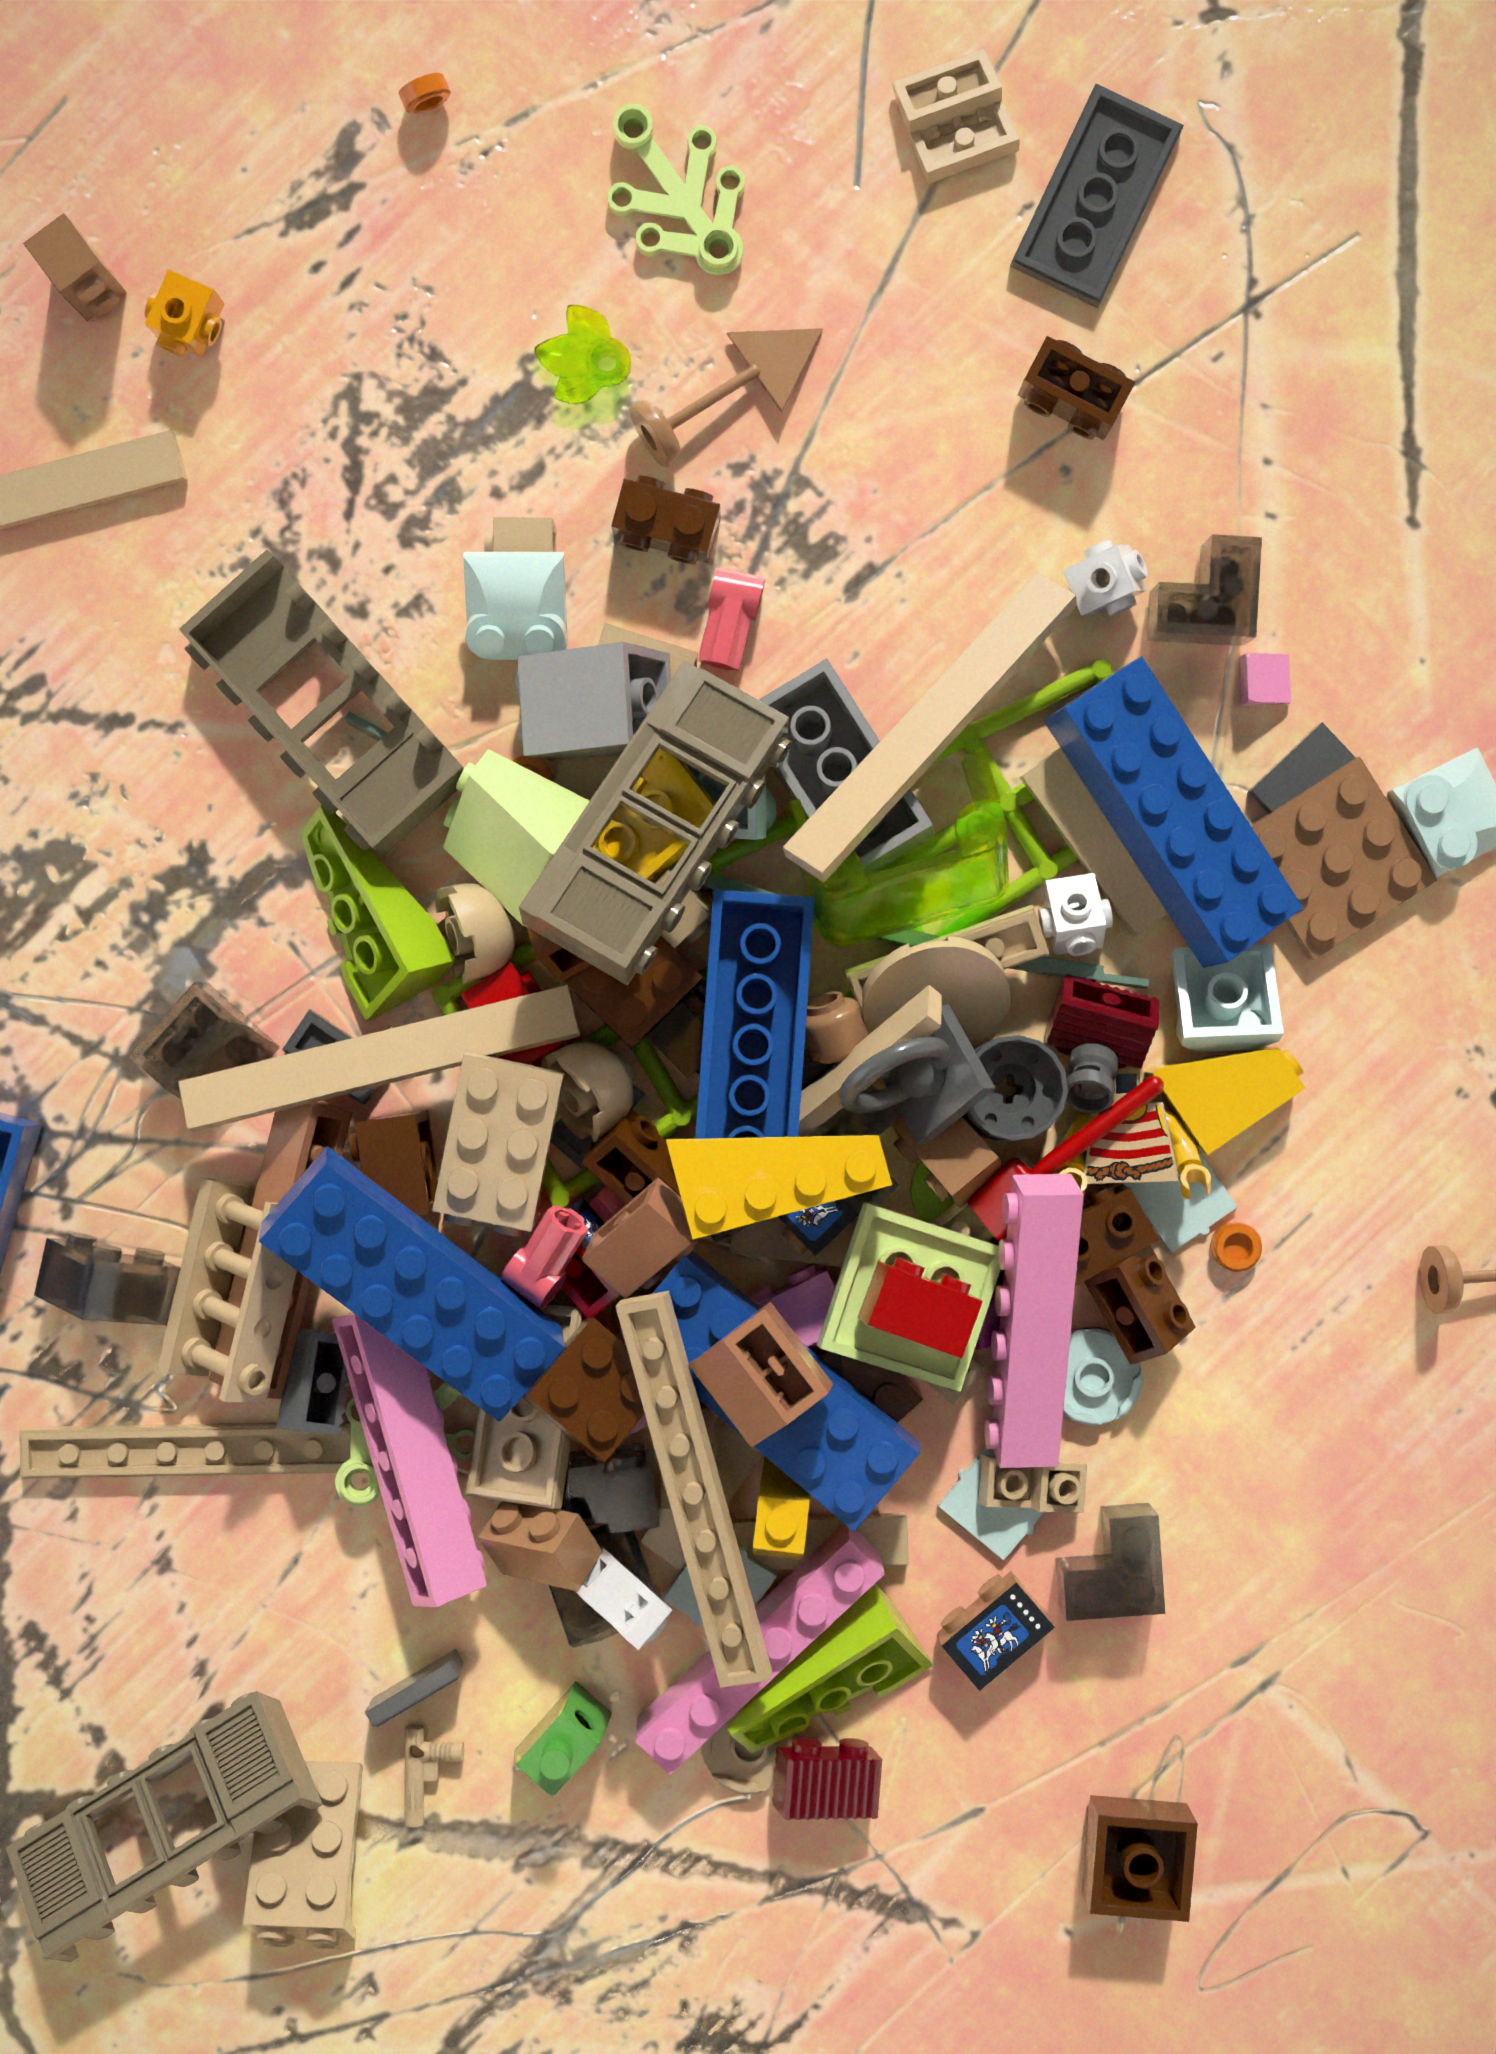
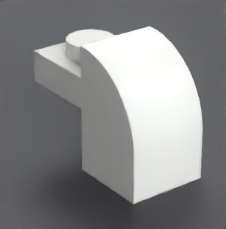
[575,1548,673,1650]

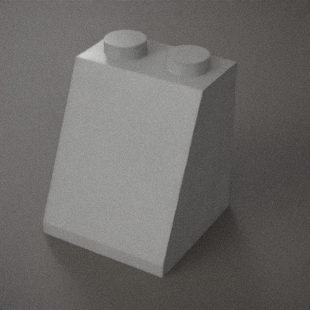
[515,642,671,760]

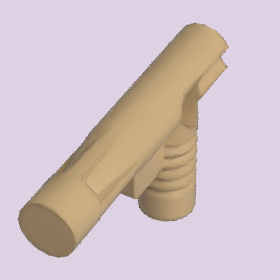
[405,1724,464,1828]

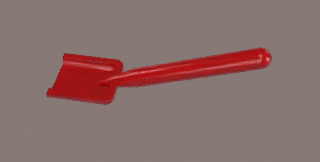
[967,1076,1164,1242]

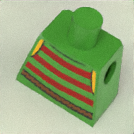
[514,1681,612,1797]

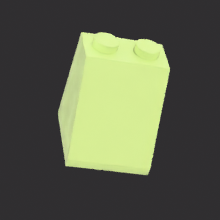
[443,749,589,926]

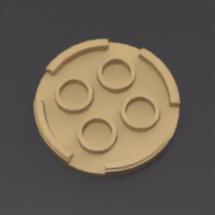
[862,936,1011,1049]

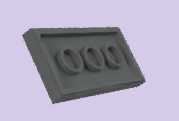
[1010,83,1184,308]

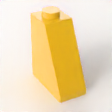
[1144,1046,1306,1155]
[753,1456,810,1561]

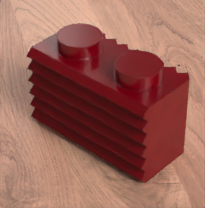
[1046,974,1160,1069]
[772,1738,883,1820]

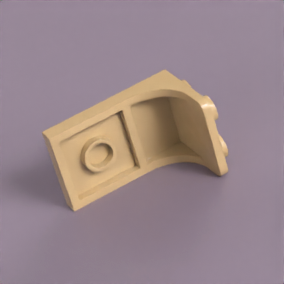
[432,1052,565,1236]
[243,1761,363,1949]

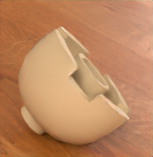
[435,883,522,984]
[540,1041,634,1142]

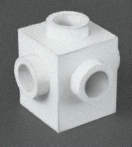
[1063,540,1148,616]
[1038,873,1113,956]

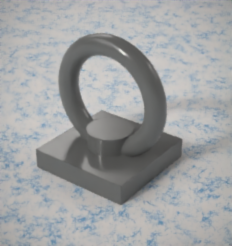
[839,1004,995,1144]

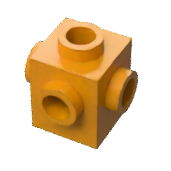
[144,269,225,358]

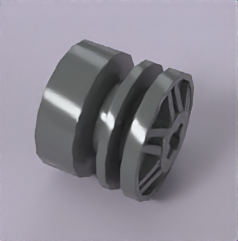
[963,1035,1068,1141]

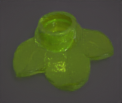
[534,304,632,404]

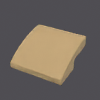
[892,48,1020,185]

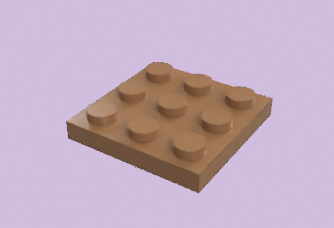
[1251,756,1437,960]

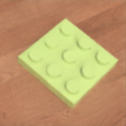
[817,1202,1001,1392]

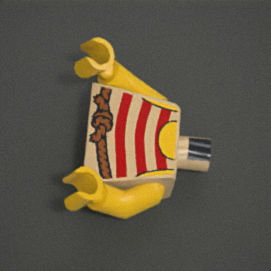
[1059,1073,1211,1199]

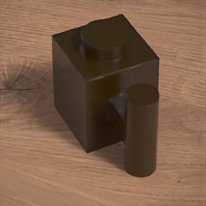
[647,979,707,1079]

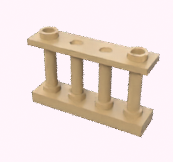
[157,1177,297,1404]

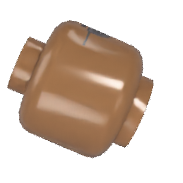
[805,992,869,1066]

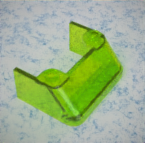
[783,747,1009,948]

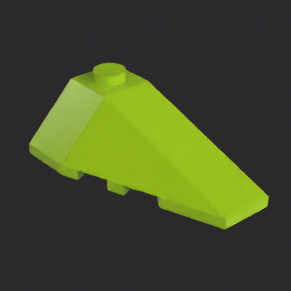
[300,805,456,1021]
[727,1584,933,1753]

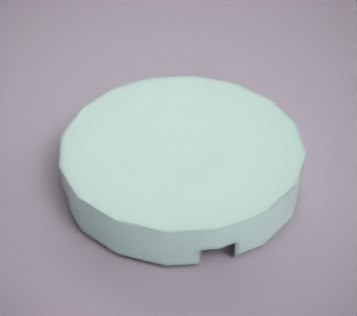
[1063,1326,1143,1426]

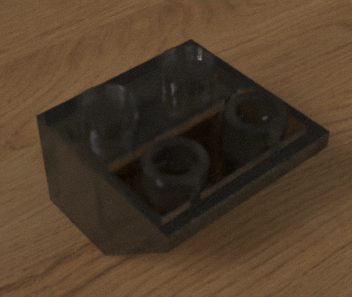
[128,982,281,1100]

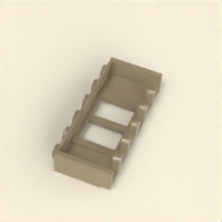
[179,550,464,856]
[519,661,792,986]
[6,1691,323,1962]

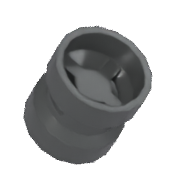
[1066,1044,1118,1113]

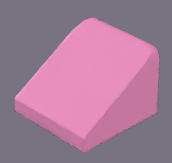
[1238,653,1291,707]

